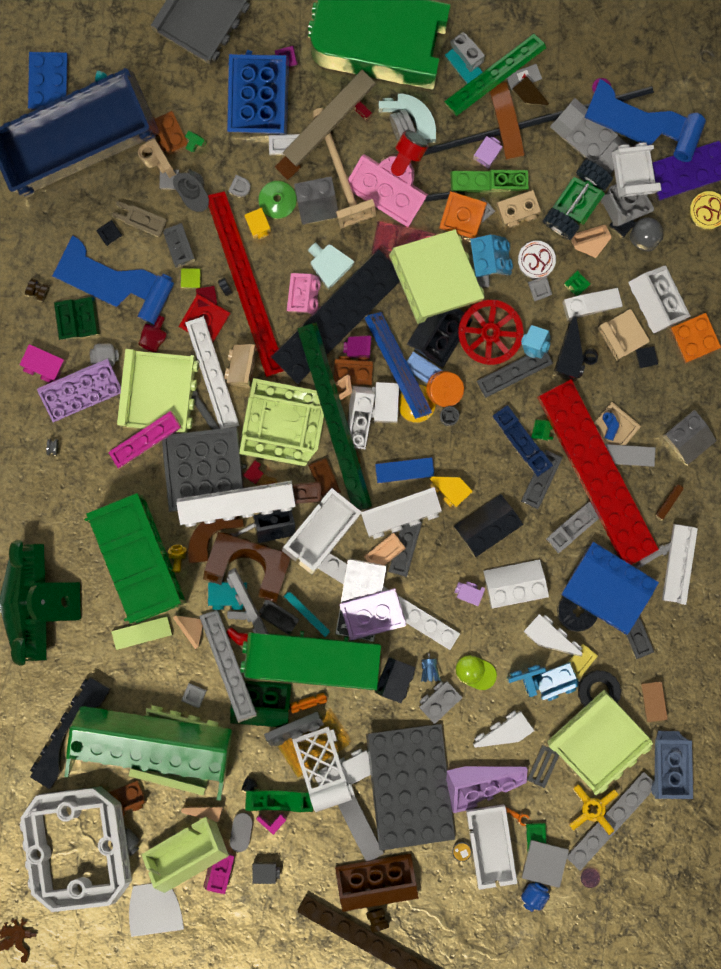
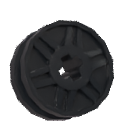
[557,597,597,632]

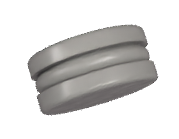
[390,110,416,141]

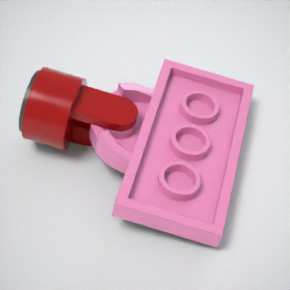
[348,131,429,227]

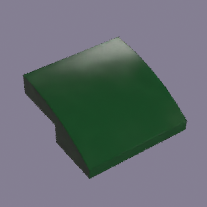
[54,297,100,340]

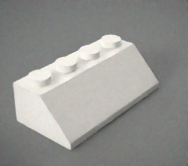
[361,487,442,539]

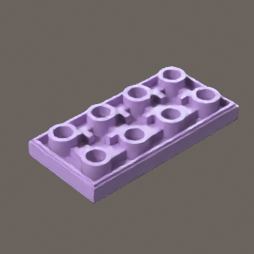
[37,359,121,422]

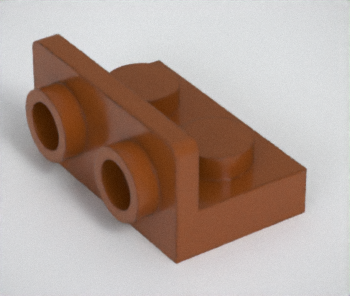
[153,111,188,156]
[334,356,373,386]
[108,780,147,816]

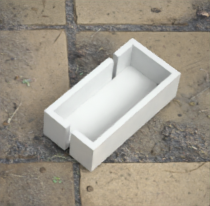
[282,488,361,575]
[466,804,517,890]

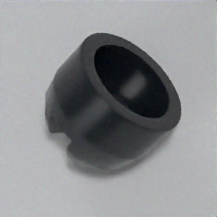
[583,348,598,365]
[242,777,258,792]

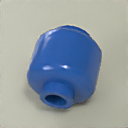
[521,882,550,912]

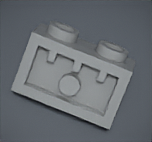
[419,681,462,724]

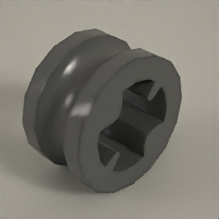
[46,439,59,456]

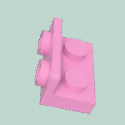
[287,273,321,314]

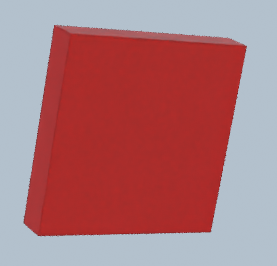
[178,294,231,343]

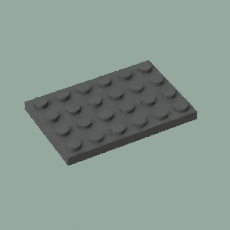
[366,724,455,851]

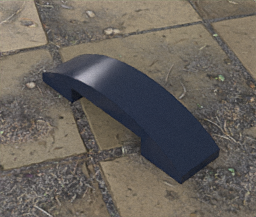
[492,405,553,477]

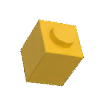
[244,208,271,240]

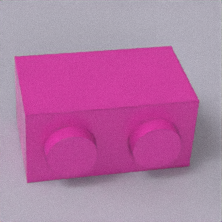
[20,344,66,383]

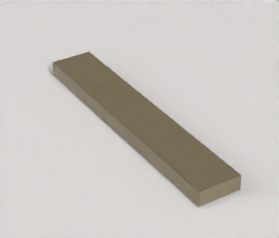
[283,70,376,167]

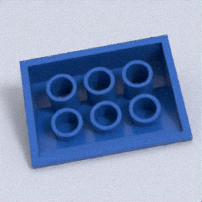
[227,54,289,135]
[561,542,659,635]

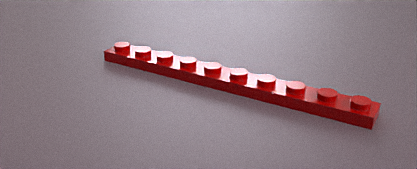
[208,191,284,377]

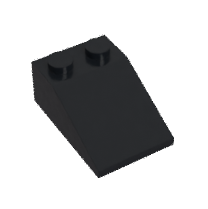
[553,316,585,382]

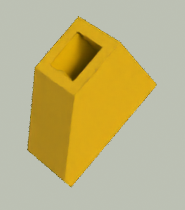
[429,477,473,508]

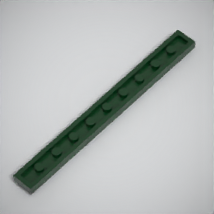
[297,322,373,510]

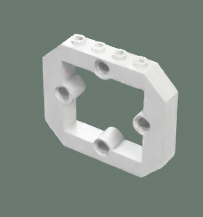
[20,786,132,912]

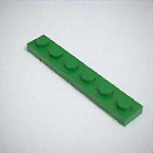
[444,34,546,116]

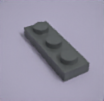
[264,712,324,747]

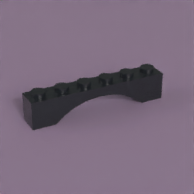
[30,677,112,789]

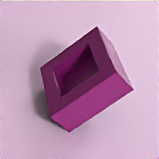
[275,46,299,67]

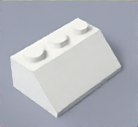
[628,265,691,334]
[483,560,549,609]

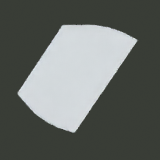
[129,884,184,937]

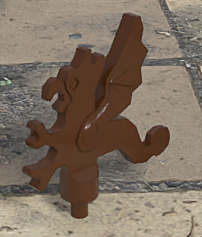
[0,919,37,963]

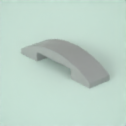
[546,501,599,554]
[338,795,384,861]

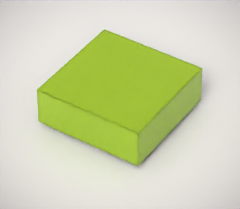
[181,268,201,289]

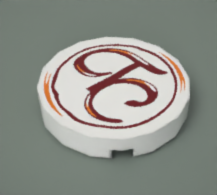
[518,241,556,279]

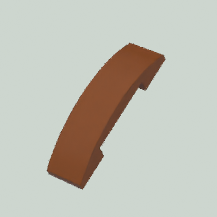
[489,82,524,160]

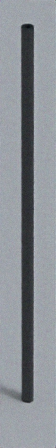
[423,86,654,156]

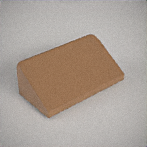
[641,681,668,722]

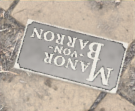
[336,559,387,641]

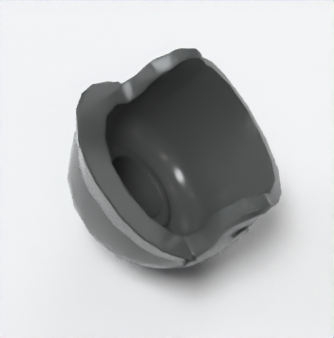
[630,217,664,252]

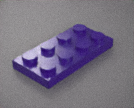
[652,140,721,201]

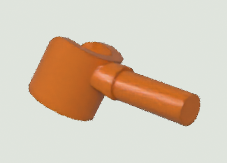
[505,806,530,826]

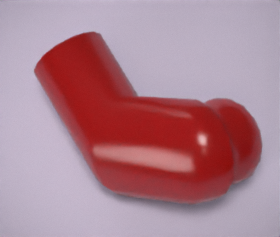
[226,627,248,646]

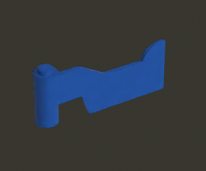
[584,79,706,162]
[52,235,174,325]

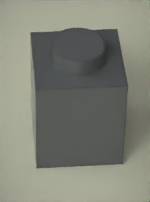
[252,862,280,884]

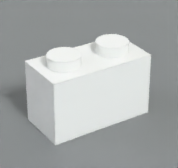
[371,382,399,423]

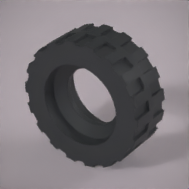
[578,670,621,707]

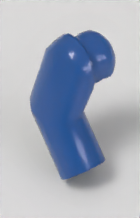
[602,412,619,441]

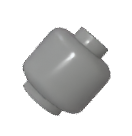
[90,343,119,368]

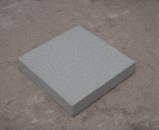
[521,840,569,888]

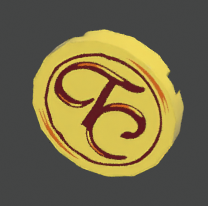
[690,191,721,230]

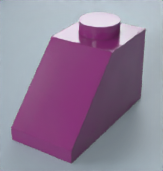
[343,336,371,359]

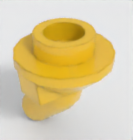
[168,544,187,573]

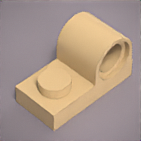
[138,139,176,178]

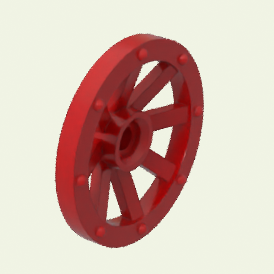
[458,300,524,365]

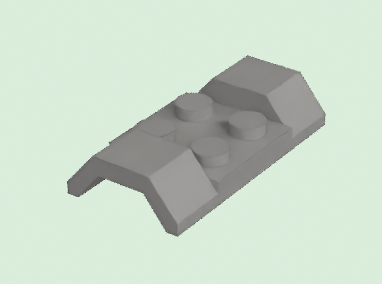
[550,98,628,174]

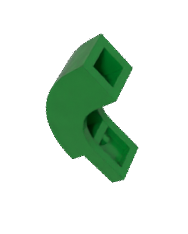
[245,789,313,812]

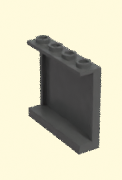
[151,0,251,65]

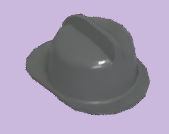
[173,169,209,212]

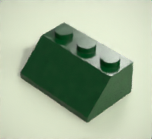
[230,680,292,727]

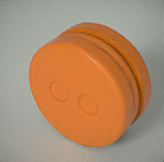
[426,371,464,407]

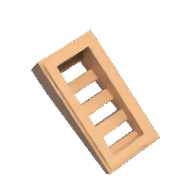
[181,805,223,822]

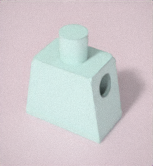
[308,242,354,290]

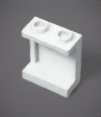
[612,143,661,198]

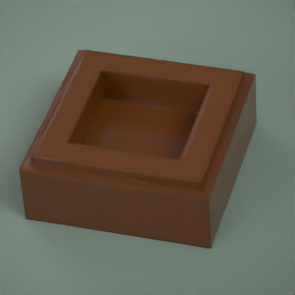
[274,156,301,181]

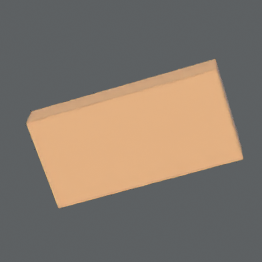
[364,533,406,565]

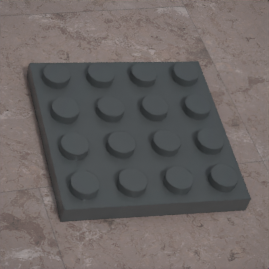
[162,427,244,512]

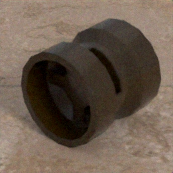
[25,278,50,303]
[366,908,389,933]

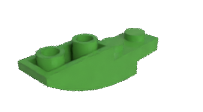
[450,170,529,193]

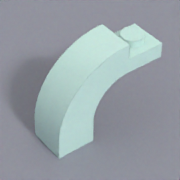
[379,93,436,143]

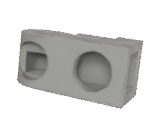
[450,32,485,72]

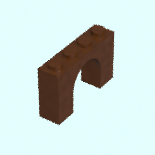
[203,532,291,602]

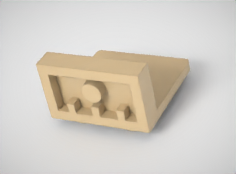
[598,309,649,361]

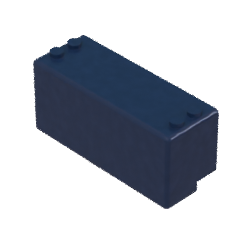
[0,68,159,197]

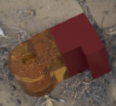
[243,460,278,486]

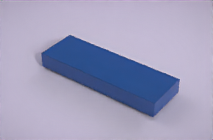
[375,457,434,484]

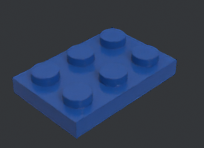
[28,52,68,110]

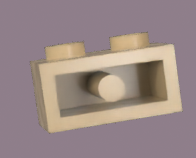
[496,190,541,228]

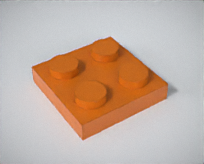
[439,191,487,239]
[670,313,721,363]

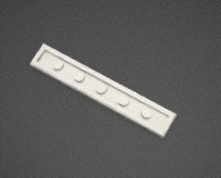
[185,316,240,429]

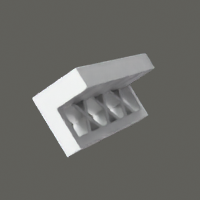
[662,524,698,605]

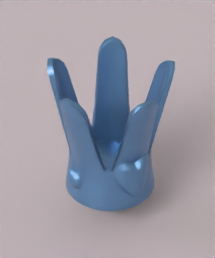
[421,653,441,682]

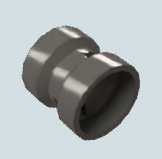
[439,406,459,427]

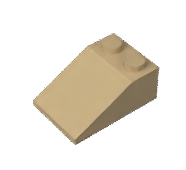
[224,344,257,388]

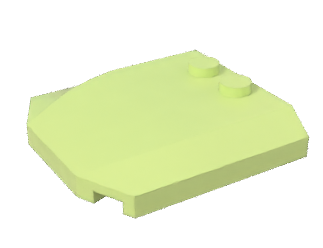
[239,378,324,466]

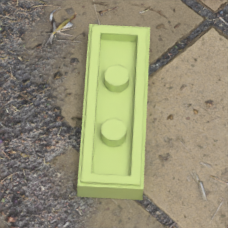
[111,617,172,650]

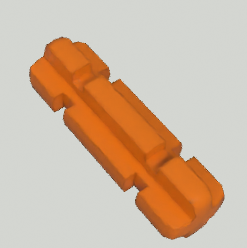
[290,693,327,713]

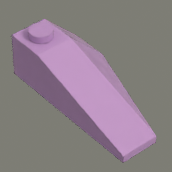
[446,766,528,813]

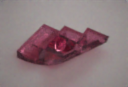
[370,221,436,262]

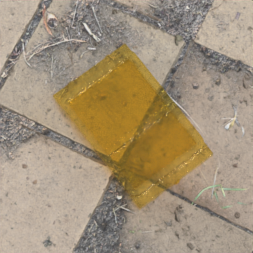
[278,712,350,778]

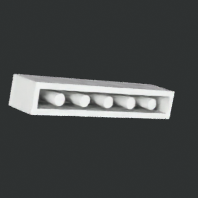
[176,481,295,527]

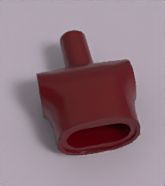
[138,316,167,353]

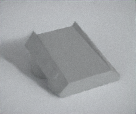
[601,185,654,226]

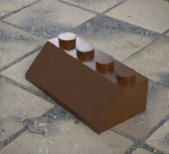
[335,854,419,912]

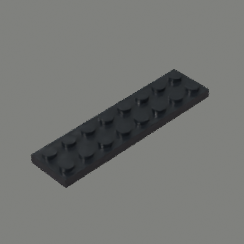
[270,249,400,384]

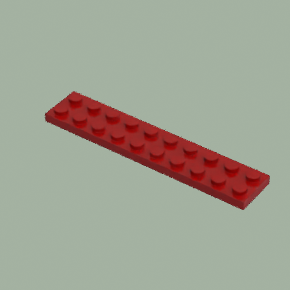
[537,379,659,565]

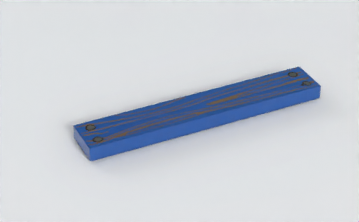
[365,312,432,419]

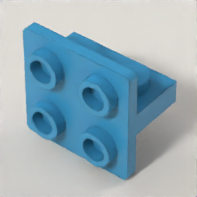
[506,665,546,697]

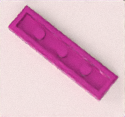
[108,411,182,469]

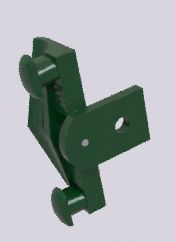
[0,540,81,666]

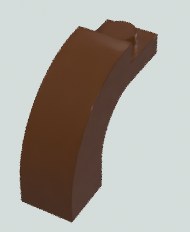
[188,516,245,563]

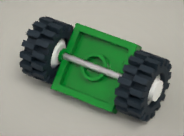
[543,159,613,240]

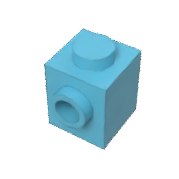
[521,325,551,359]

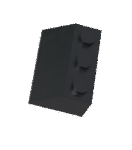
[407,308,473,368]
[453,494,524,558]

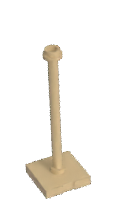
[313,108,376,229]

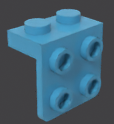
[470,235,513,277]

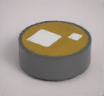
[452,842,472,862]

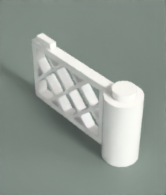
[292,727,355,813]

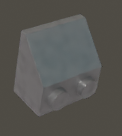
[294,176,338,225]
[663,410,717,465]

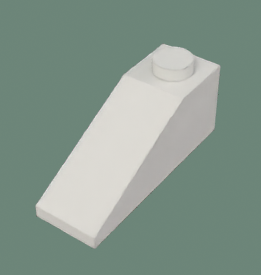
[562,288,623,321]

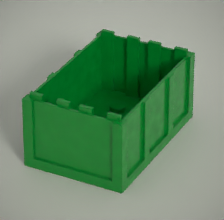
[84,493,187,624]

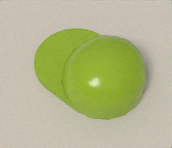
[455,655,497,690]

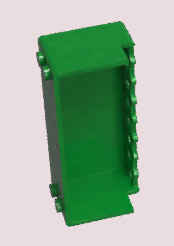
[64,706,232,801]

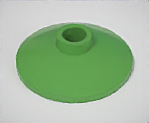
[259,181,297,219]

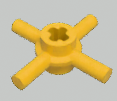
[569,785,619,835]

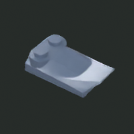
[651,731,693,799]

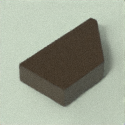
[512,77,549,106]

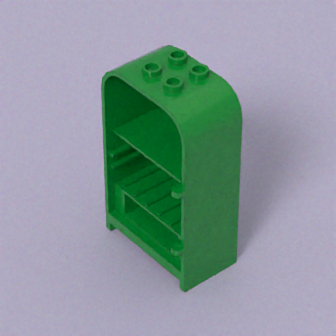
[308,0,451,90]
[240,631,381,691]

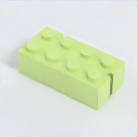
[141,817,229,893]

